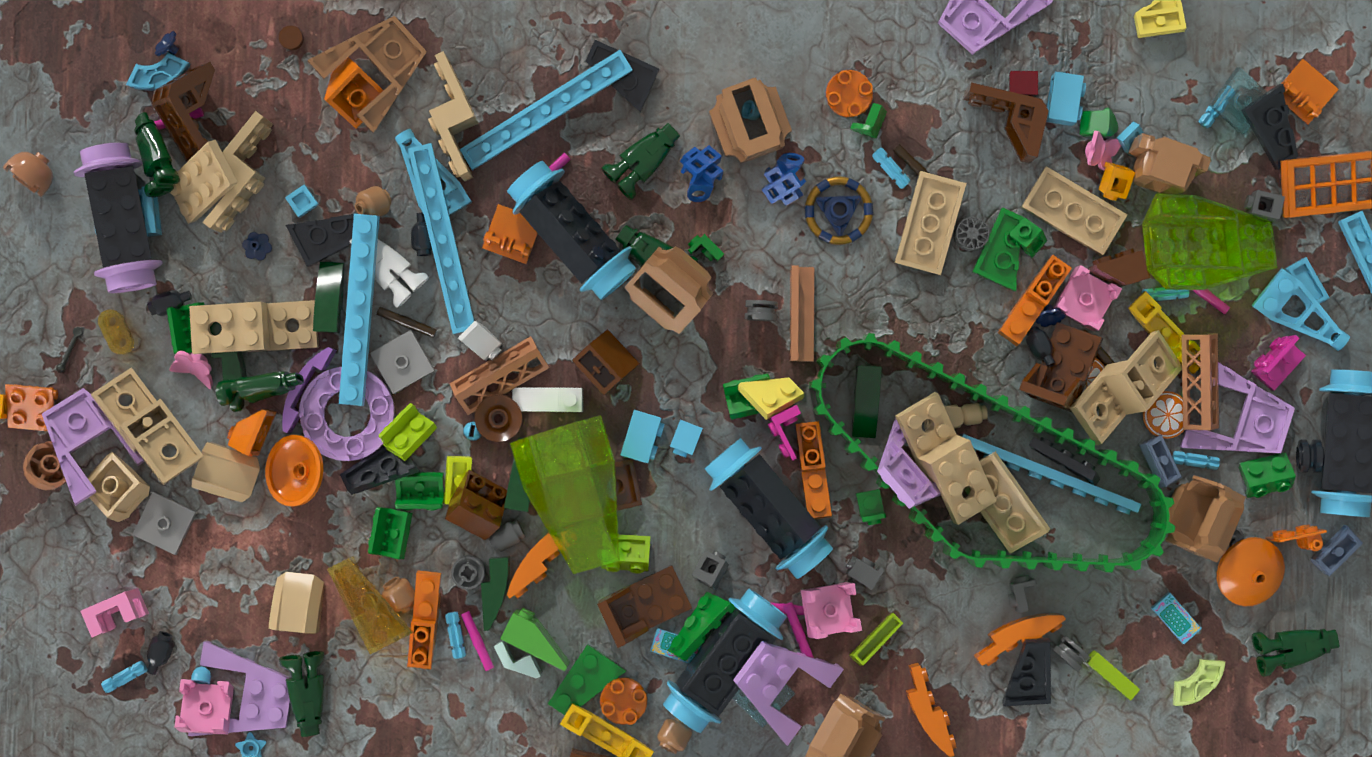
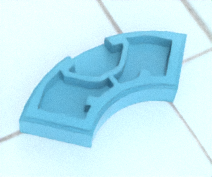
[126,52,190,91]

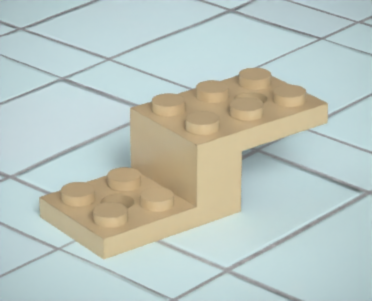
[428,51,479,181]
[203,111,273,233]
[189,300,319,354]
[1070,330,1182,445]
[91,367,204,485]
[895,392,997,525]

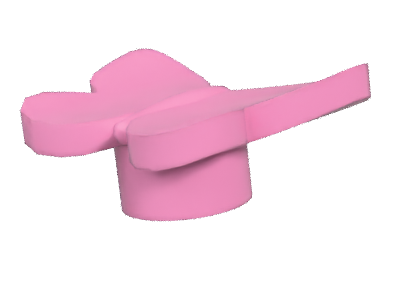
[1085,131,1121,170]
[169,351,213,389]

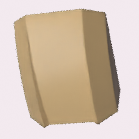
[192,442,260,502]
[87,452,150,522]
[269,572,324,633]

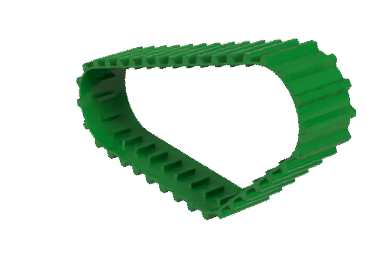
[809,333,1176,573]

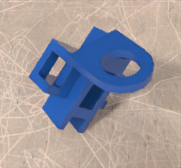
[680,145,724,202]
[762,153,806,206]

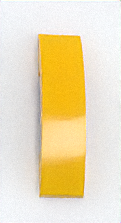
[1128,291,1201,374]
[560,703,654,757]

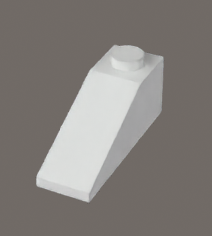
[458,321,502,361]
[512,388,584,412]

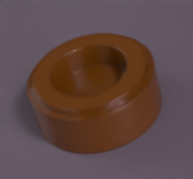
[279,25,304,50]

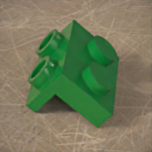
[167,302,204,354]
[723,374,770,420]
[1239,452,1296,498]
[395,472,445,511]
[368,507,413,560]

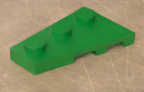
[972,207,1024,292]
[667,592,736,661]
[548,644,627,715]

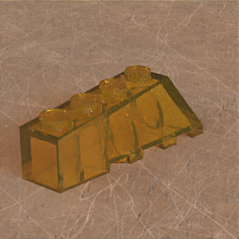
[327,556,414,654]

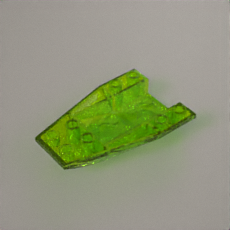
[1142,193,1278,290]
[510,415,620,574]

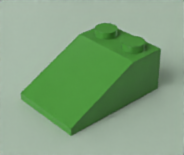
[500,608,570,671]

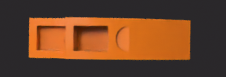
[997,255,1072,346]
[795,421,832,519]
[507,525,581,599]
[407,570,442,669]
[974,613,1066,666]
[906,663,957,757]

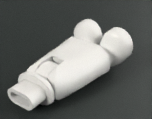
[350,239,429,308]

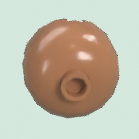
[3,152,53,197]
[23,441,66,491]

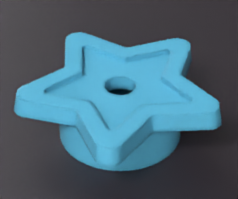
[235,732,266,757]

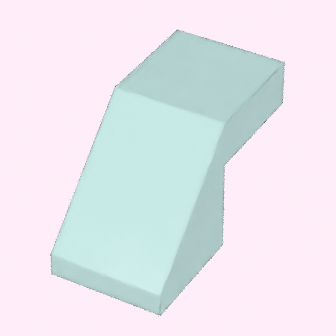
[494,640,542,678]

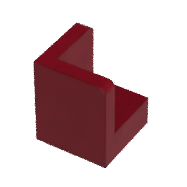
[1009,71,1038,97]

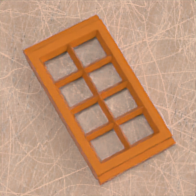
[1281,151,1372,218]

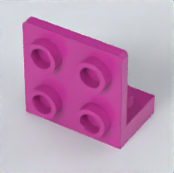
[1251,335,1306,391]
[767,405,801,461]

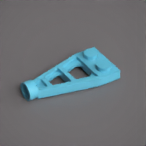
[395,129,472,216]
[1252,268,1350,351]

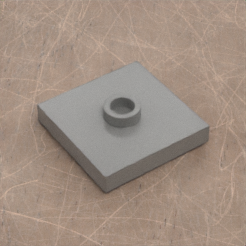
[370,330,435,394]
[132,492,197,555]

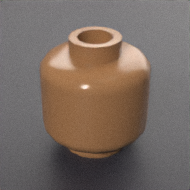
[355,186,391,217]
[382,577,415,613]
[657,718,692,754]

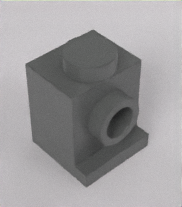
[1244,190,1285,222]
[692,550,729,591]
[845,556,884,590]

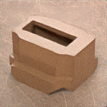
[709,77,792,163]
[1128,133,1211,196]
[625,246,713,334]
[1165,475,1246,563]
[805,694,885,757]

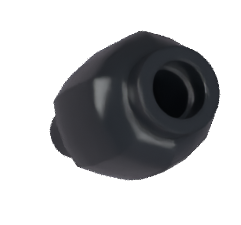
[411,212,432,257]
[147,290,192,316]
[1026,326,1056,368]
[147,631,174,675]

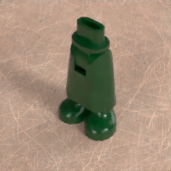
[134,112,180,198]
[601,123,680,200]
[615,225,699,295]
[216,371,304,412]
[1252,629,1340,677]
[279,651,325,737]

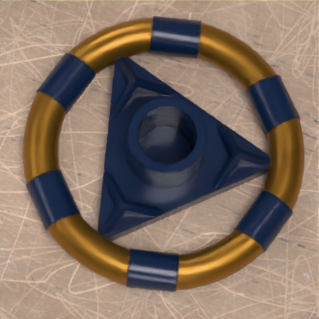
[805,176,873,245]

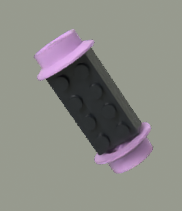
[74,143,163,293]

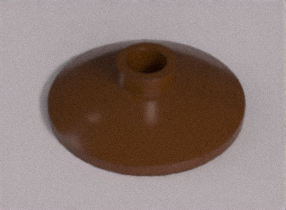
[475,395,522,442]

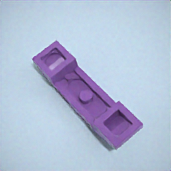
[282,347,337,433]

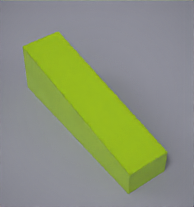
[849,613,903,666]
[1085,650,1140,701]

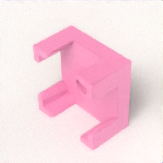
[1053,265,1122,331]
[801,582,862,639]
[80,588,149,637]
[174,679,234,735]

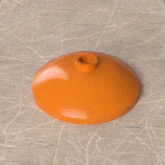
[265,435,323,506]
[1217,537,1285,606]

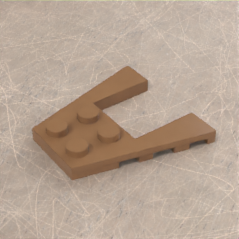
[307,16,427,133]

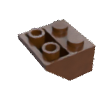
[1087,248,1151,287]
[572,329,640,395]
[445,470,507,540]

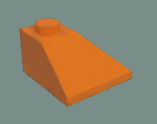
[324,57,384,129]
[227,410,277,456]

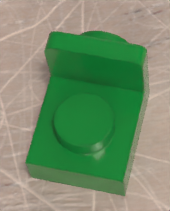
[1010,218,1047,258]
[688,234,724,263]
[855,489,886,525]

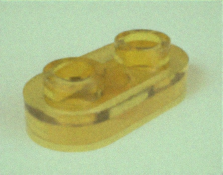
[98,309,134,355]

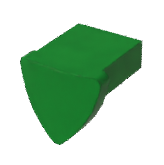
[850,103,887,139]
[1079,108,1119,137]

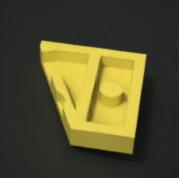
[1134,0,1187,38]
[738,378,804,420]

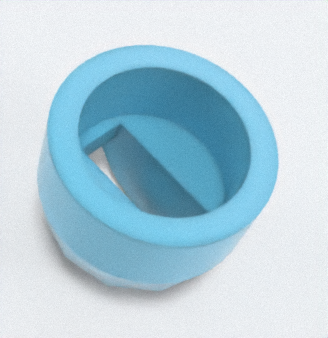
[741,100,761,120]
[463,422,482,441]
[191,666,211,684]

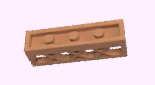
[790,265,814,362]
[1182,333,1219,430]
[450,336,549,415]

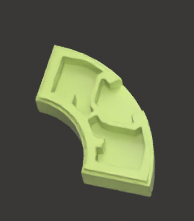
[1173,659,1225,706]

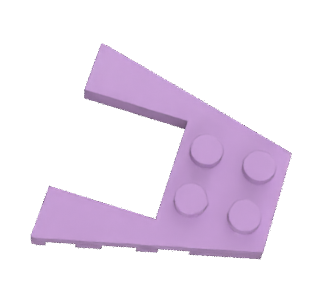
[938,0,1053,55]
[1180,363,1295,453]
[42,388,145,506]
[877,417,941,509]
[188,641,291,736]
[733,641,844,746]

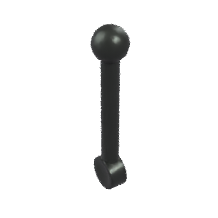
[56,327,83,373]

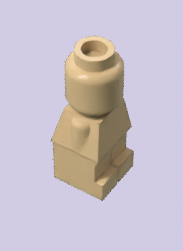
[924,403,988,431]

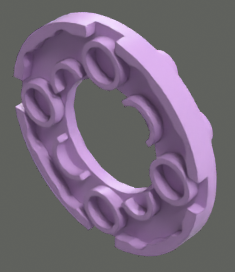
[299,367,395,461]

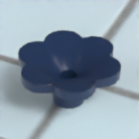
[155,31,179,56]
[242,232,272,261]
[1036,304,1066,327]

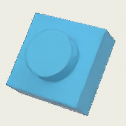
[1117,122,1144,156]
[285,184,319,218]

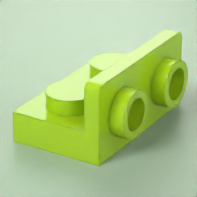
[378,403,437,461]
[601,534,650,574]

